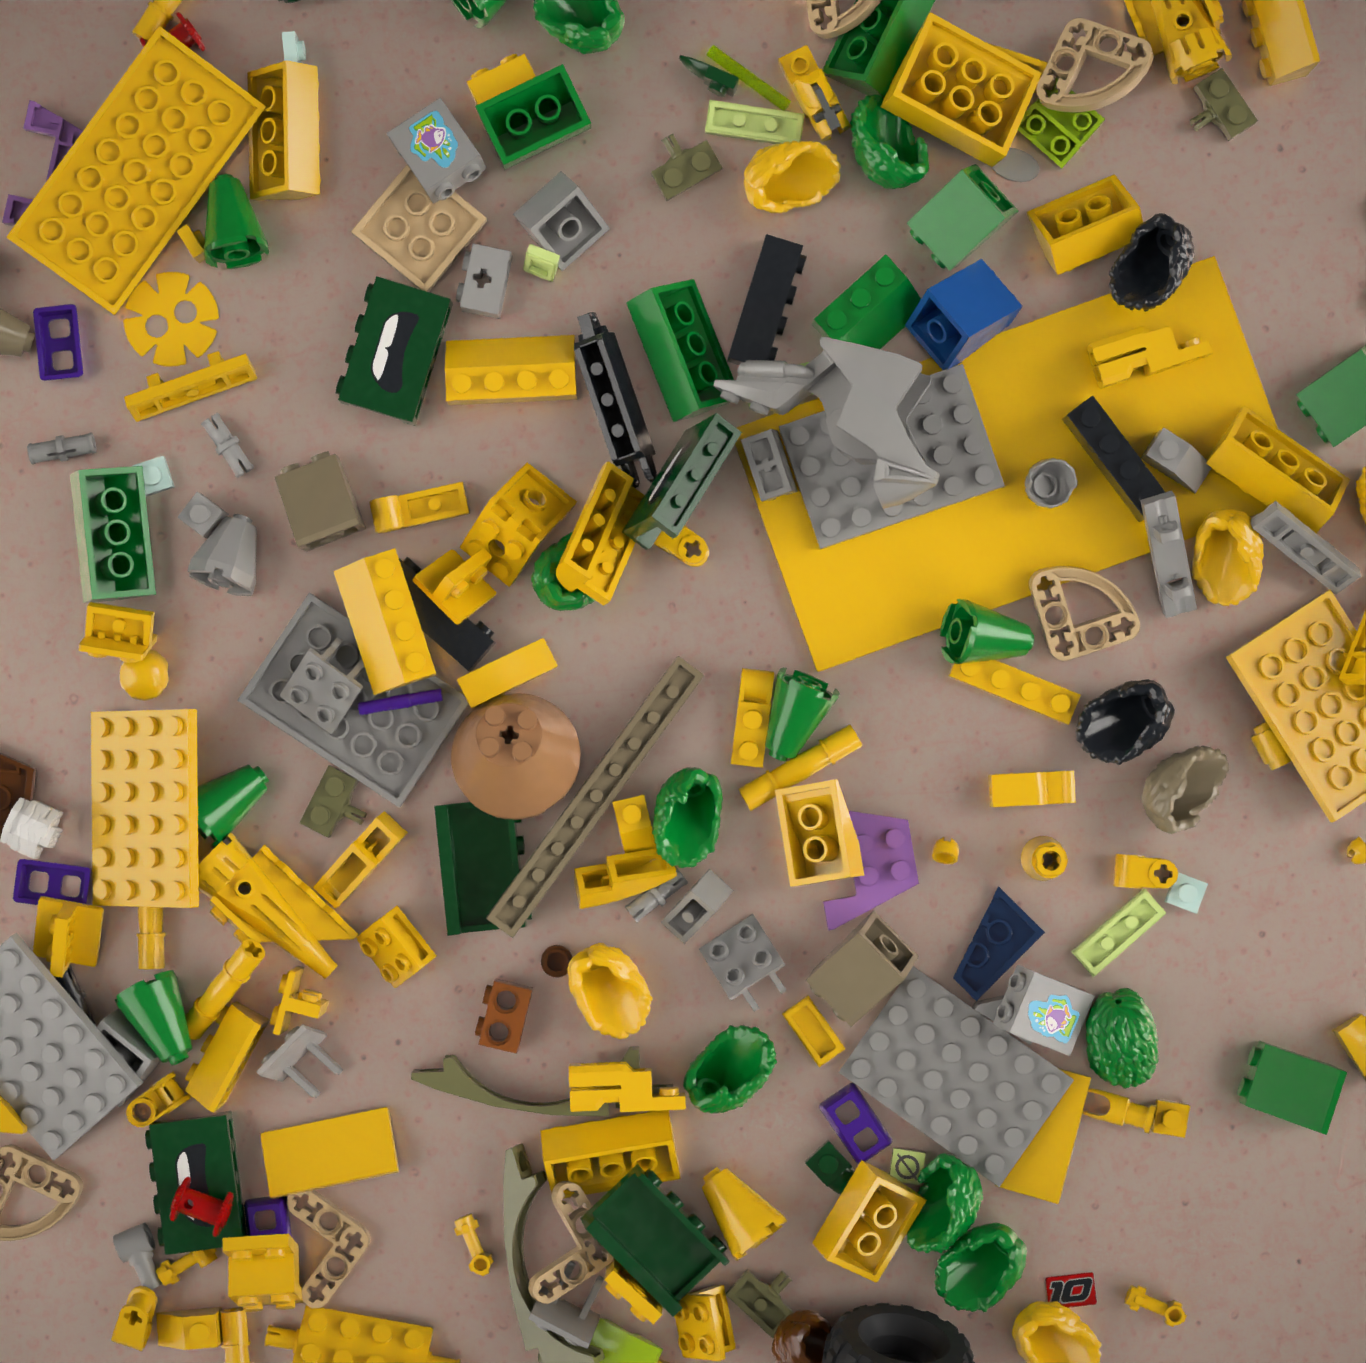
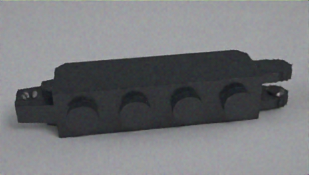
[574,312,658,488]

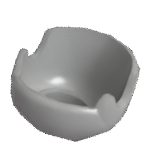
[1024,458,1078,508]

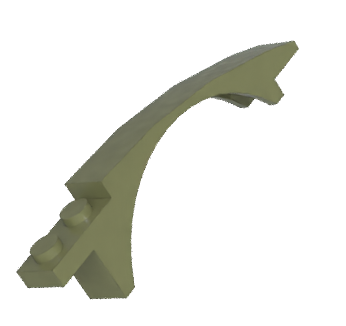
[411,1046,673,1116]
[503,1143,605,1363]

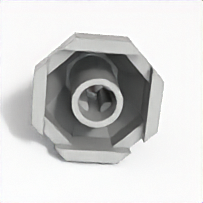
[188,514,257,596]

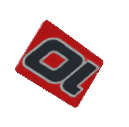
[1045,1272,1097,1308]

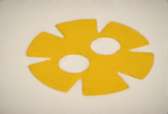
[123,272,219,366]

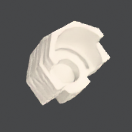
[0,797,64,859]

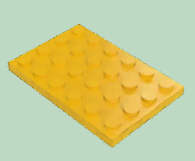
[1226,590,1366,823]
[91,709,199,908]

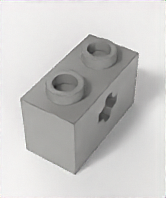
[456,244,513,319]

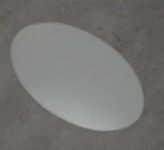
[992,148,1039,182]

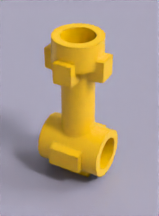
[454,1213,494,1276]
[156,1248,218,1286]
[1124,1285,1187,1327]

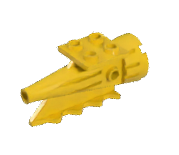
[1123,0,1233,84]
[198,833,359,979]

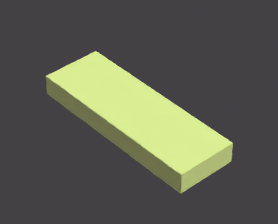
[705,100,805,144]
[1071,888,1166,977]

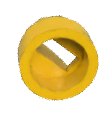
[1347,836,1366,865]
[932,837,959,864]

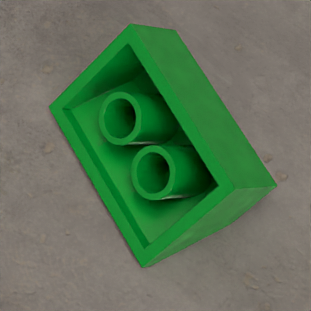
[475,64,591,170]
[812,254,921,349]

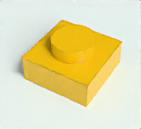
[177,224,205,263]
[1151,1099,1190,1138]

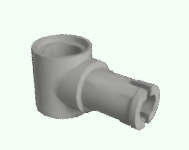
[113,1223,162,1289]

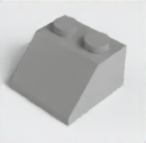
[513,172,610,271]
[97,1008,161,1108]

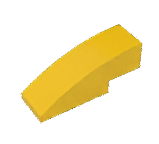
[456,638,558,710]
[313,811,408,909]
[574,848,677,909]

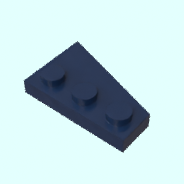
[953,886,1045,1002]

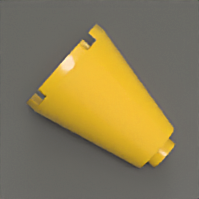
[702,1167,788,1261]

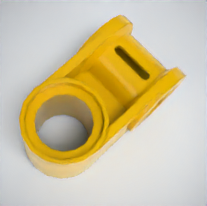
[654,525,709,567]
[1113,854,1178,889]
[126,1071,191,1127]
[111,1286,157,1351]

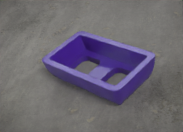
[33,304,83,381]
[13,859,91,905]
[819,1083,893,1164]
[244,1196,292,1237]

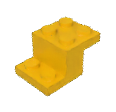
[223,1234,304,1312]

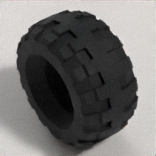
[822,1303,975,1363]

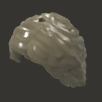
[1141,746,1229,834]

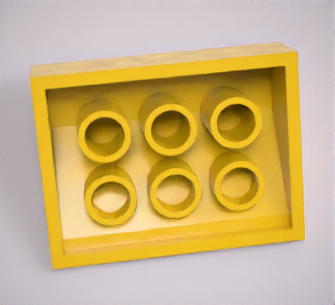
[881,12,1042,167]

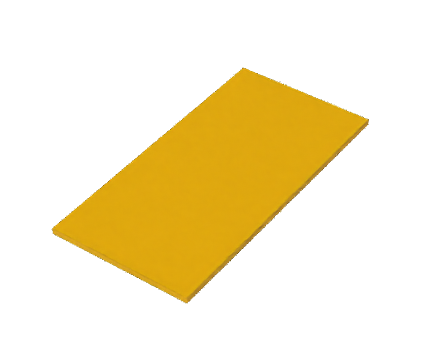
[735,256,1278,672]

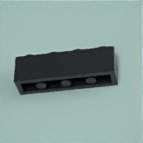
[727,234,807,365]
[1062,396,1166,522]
[398,557,496,672]

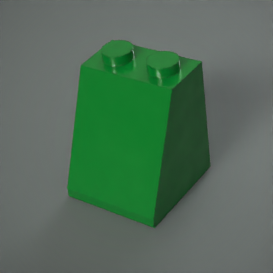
[907,164,1019,271]
[1296,345,1366,447]
[1237,1041,1347,1135]

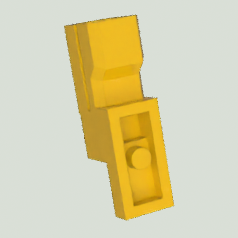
[1087,326,1213,389]
[569,1061,686,1112]

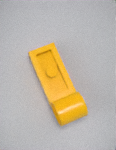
[369,482,470,534]
[731,668,774,768]

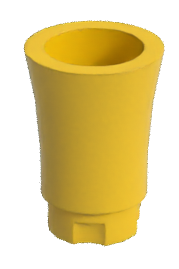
[1021,836,1068,881]

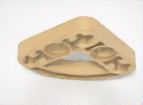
[806,0,881,39]
[1036,18,1154,112]
[1029,566,1140,661]
[0,1144,83,1241]

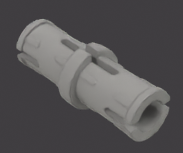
[201,413,254,478]
[27,433,97,464]
[625,866,688,923]

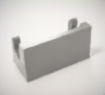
[741,429,798,502]

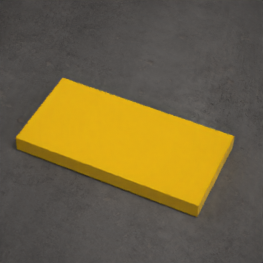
[995,1068,1092,1204]
[260,1107,399,1199]

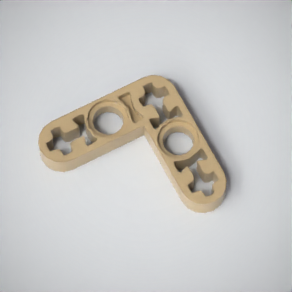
[528,1181,614,1304]
[287,1190,370,1308]

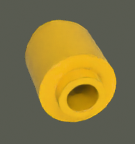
[1250,721,1291,770]

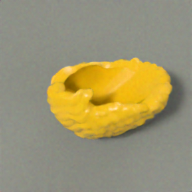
[744,141,841,213]
[1191,509,1264,606]
[567,943,653,1039]
[1012,1301,1102,1363]

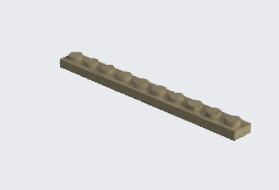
[486,656,704,938]

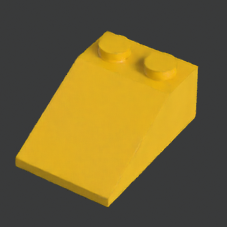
[775,779,864,887]

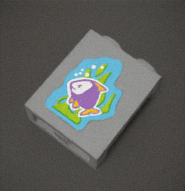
[387,98,487,203]
[993,965,1094,1056]

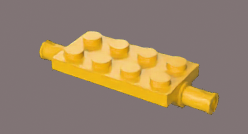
[265,1305,461,1363]

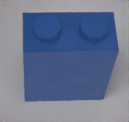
[905,259,1023,370]

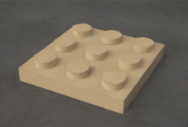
[351,165,488,292]

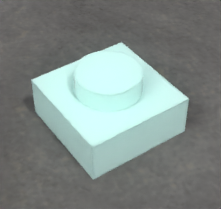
[282,31,306,63]
[132,456,175,496]
[1164,872,1208,914]

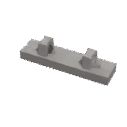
[1140,491,1197,618]
[1251,501,1361,594]

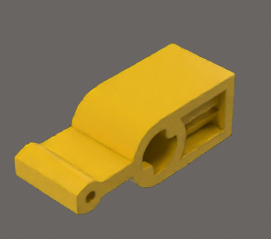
[988,770,1076,807]

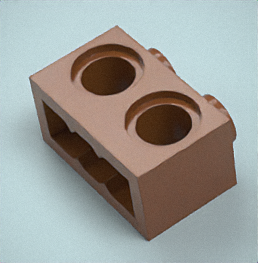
[475,979,533,1054]

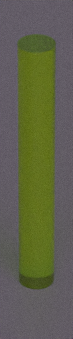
[706,45,792,111]

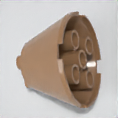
[451,693,581,820]

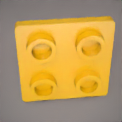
[413,548,497,625]
[78,602,157,663]
[33,896,104,978]
[356,905,437,988]
[270,966,329,1036]
[674,1284,736,1361]

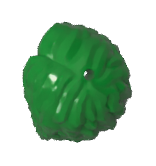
[533,0,625,54]
[850,94,929,189]
[531,532,621,611]
[652,767,723,868]
[1086,988,1159,1089]
[683,1025,777,1114]
[907,1153,983,1253]
[934,1222,1027,1312]

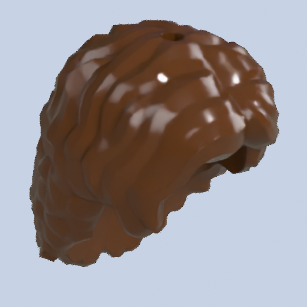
[771,1310,832,1363]

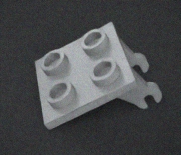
[280,637,365,734]
[699,914,787,1012]
[256,1024,343,1098]
[528,1261,604,1349]

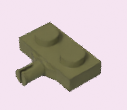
[1190,68,1258,141]
[651,134,723,201]
[300,765,367,838]
[726,1269,794,1338]

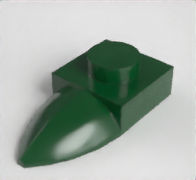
[679,55,739,97]
[805,1140,855,1195]

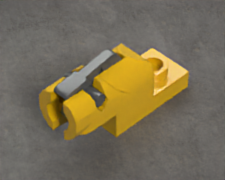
[778,45,851,142]

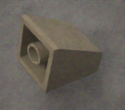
[275,451,366,552]
[806,911,919,1027]

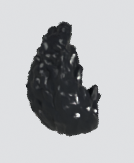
[1109,213,1195,312]
[1075,679,1175,765]

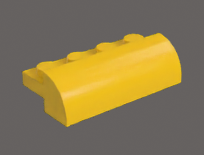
[556,461,645,606]

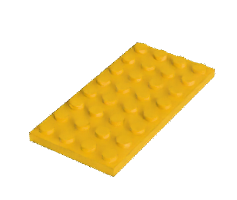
[6,26,266,315]

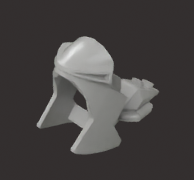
[713,337,940,509]

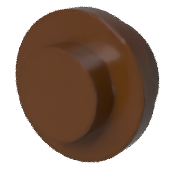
[541,945,573,978]

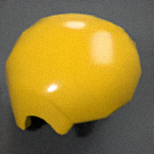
[119,650,169,701]

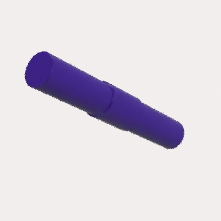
[358,688,443,715]

